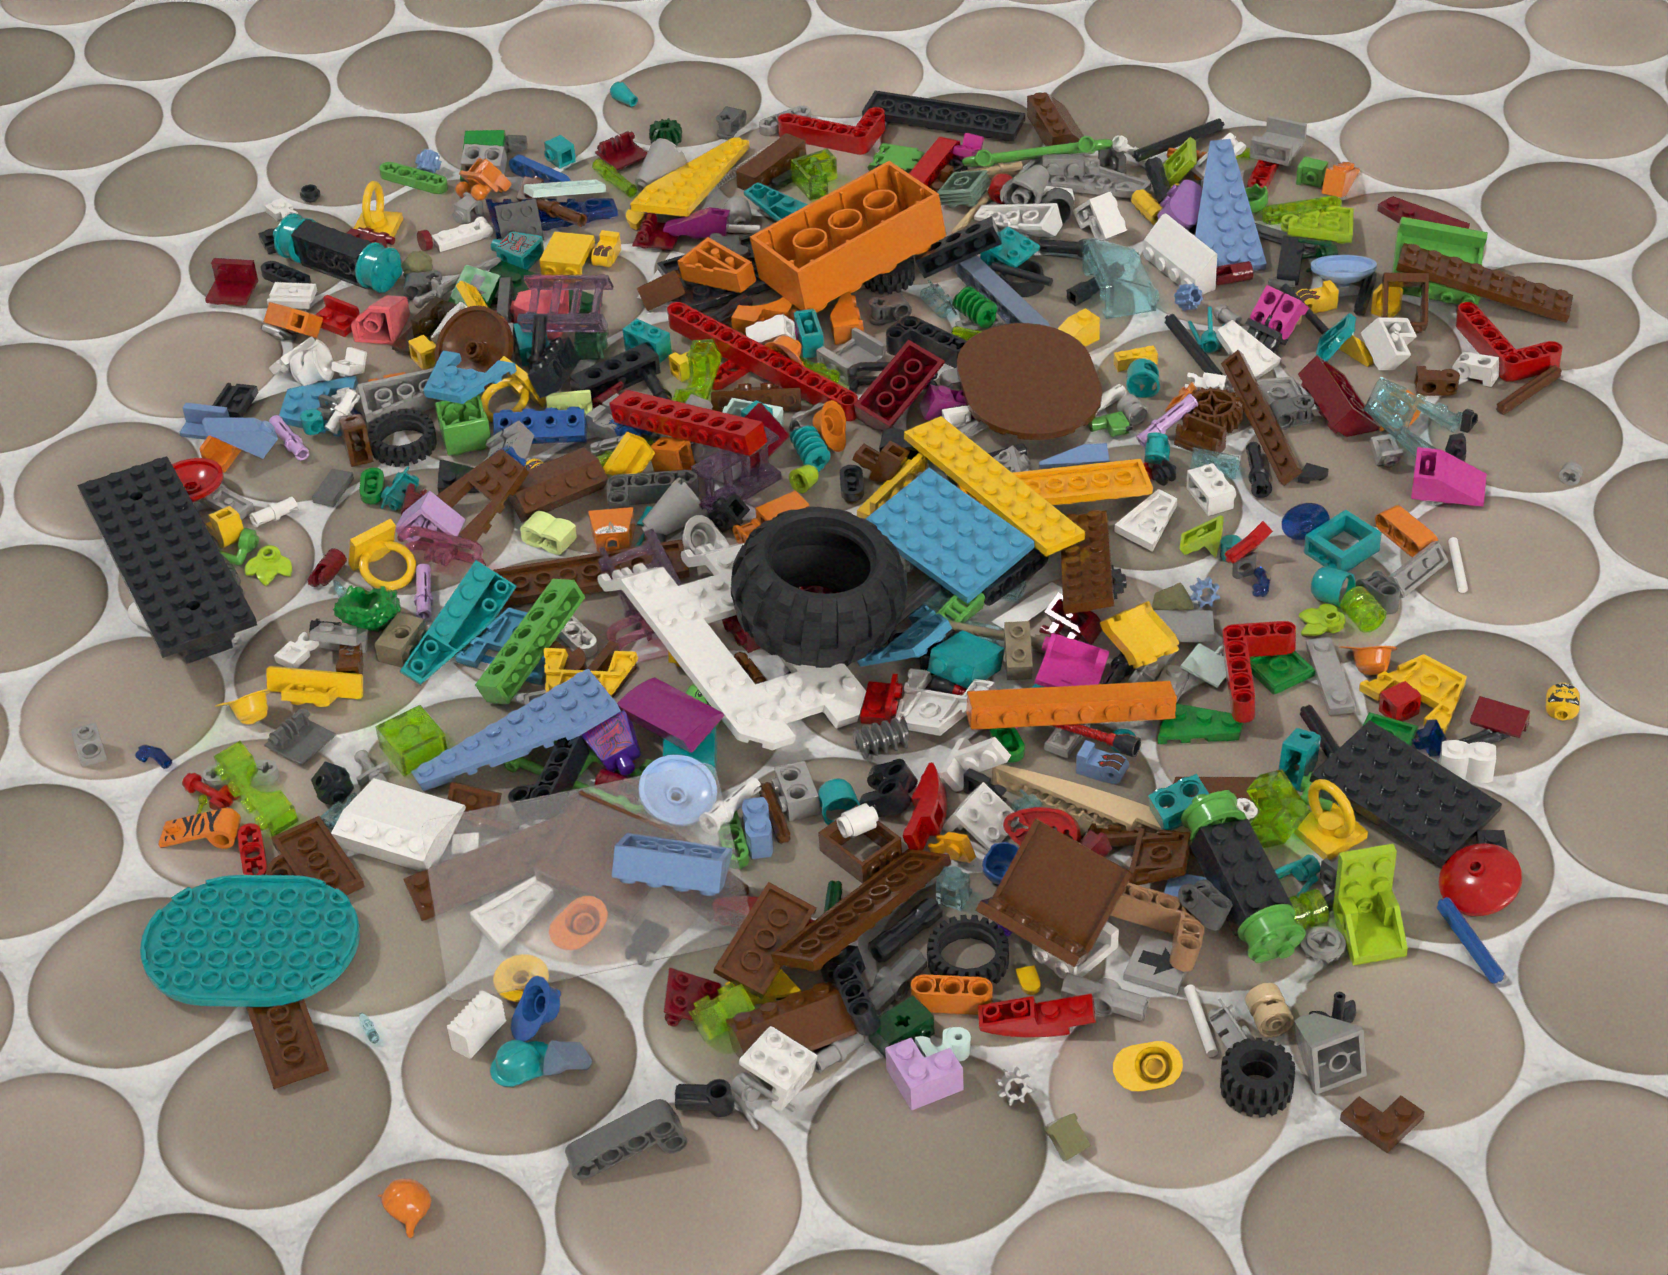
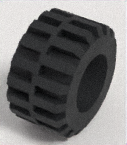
[1220,1038,1296,1118]

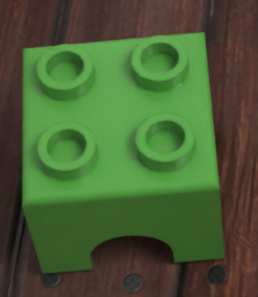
[435,394,491,456]

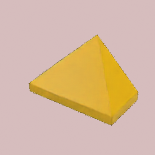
[1339,335,1374,367]

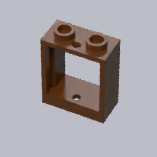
[1381,272,1429,334]
[818,805,902,884]

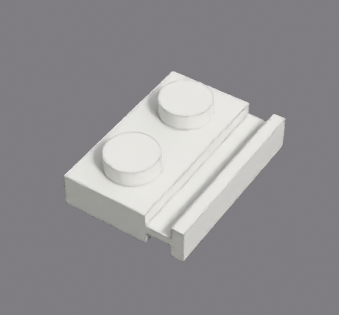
[267,282,317,309]
[269,336,315,374]

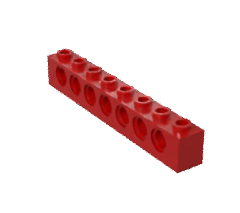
[609,390,767,456]

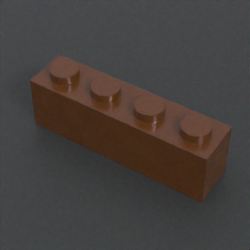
[736,133,806,191]

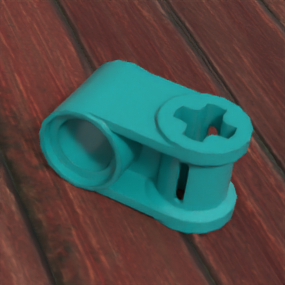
[1144,432,1170,464]

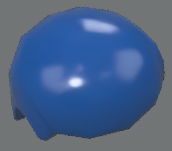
[982,842,1019,885]

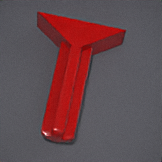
[1225,521,1273,564]

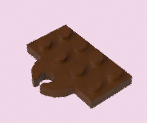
[266,816,365,896]

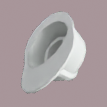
[682,515,729,555]

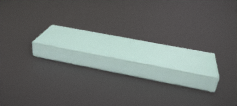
[524,179,606,198]

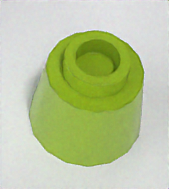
[789,465,819,493]

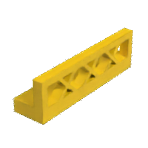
[857,452,928,519]

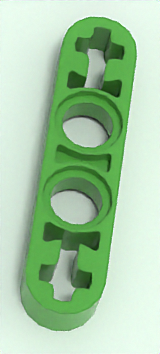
[379,162,448,194]

